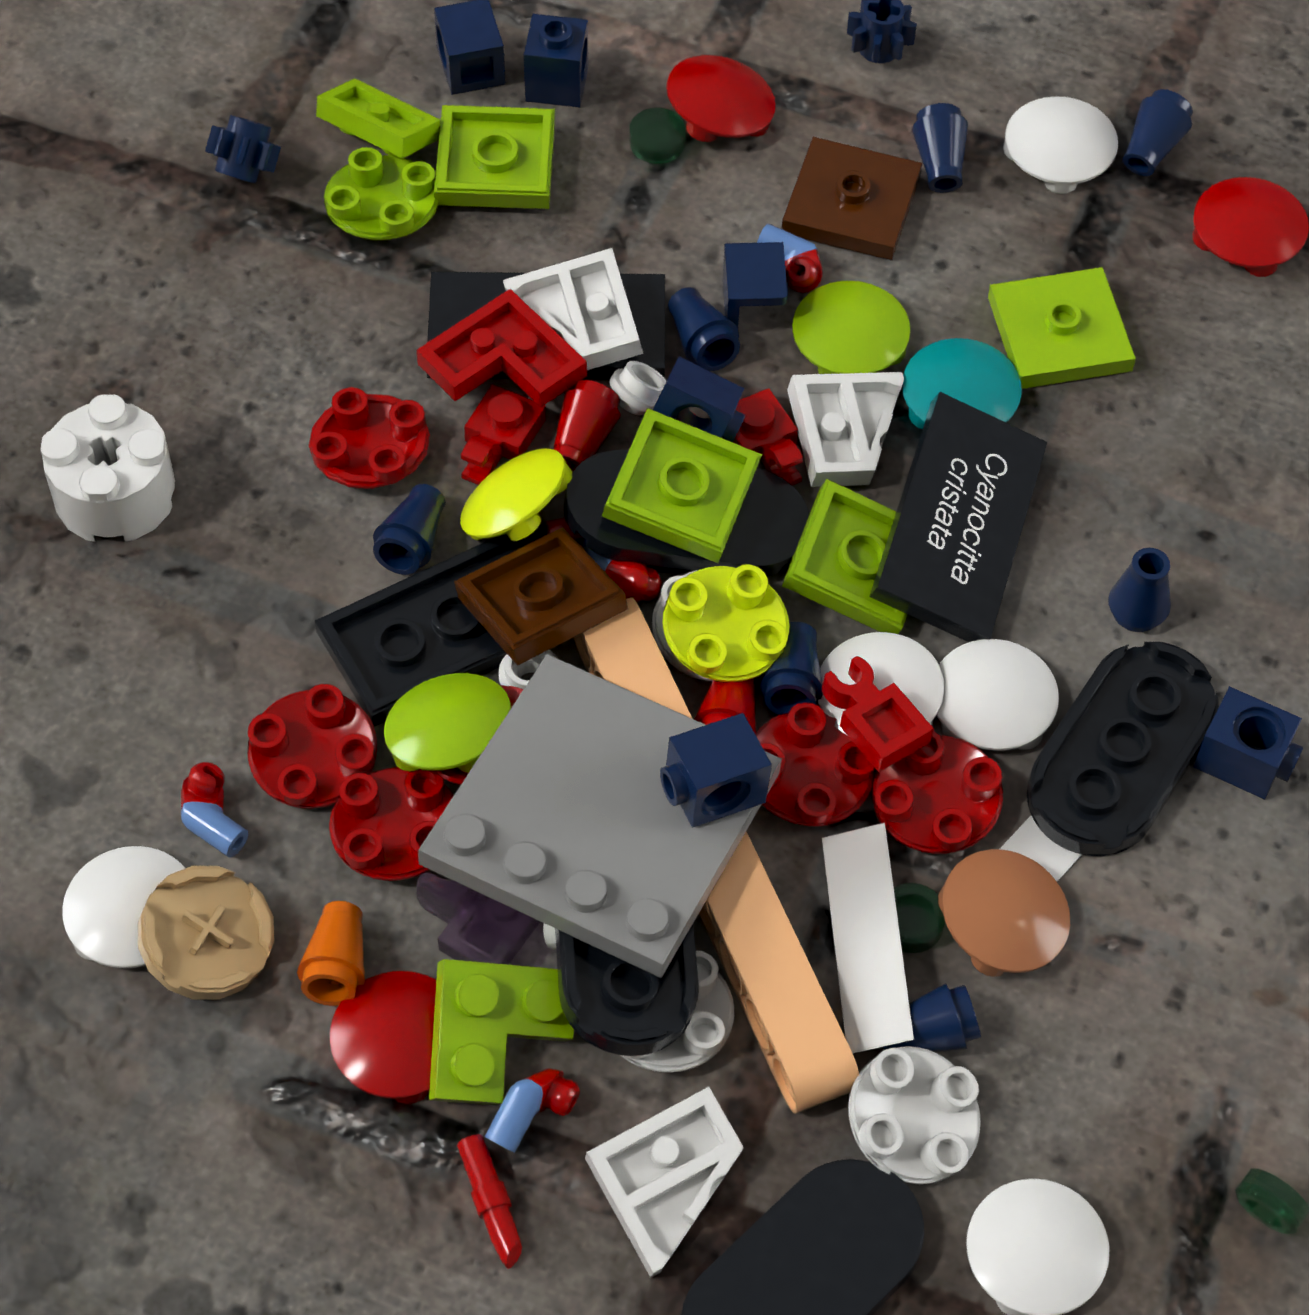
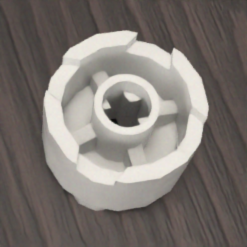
[41,395,175,542]

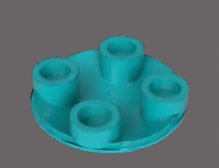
[902,338,1022,429]

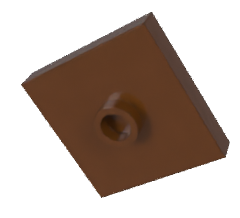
[782,137,922,260]
[454,527,628,666]

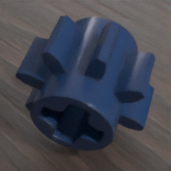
[847,0,917,63]
[205,115,281,183]

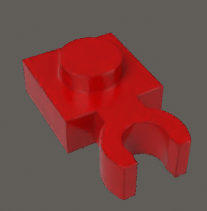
[822,656,934,772]

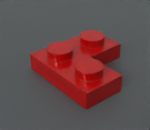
[416,289,587,408]

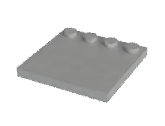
[418,654,782,978]

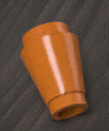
[297,901,365,1006]

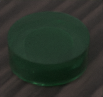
[629,107,686,164]
[894,883,945,953]
[1235,1168,1309,1234]

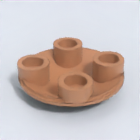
[938,849,1070,977]

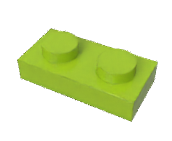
[316,78,440,159]

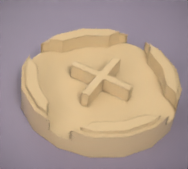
[137,866,275,1000]

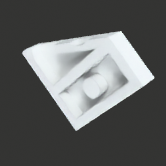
[787,372,904,487]

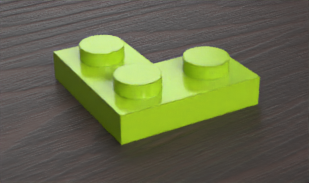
[429,959,574,1105]

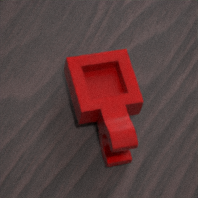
[461,384,546,485]
[733,388,803,485]

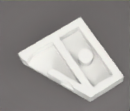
[503,248,643,370]
[585,1087,744,1278]

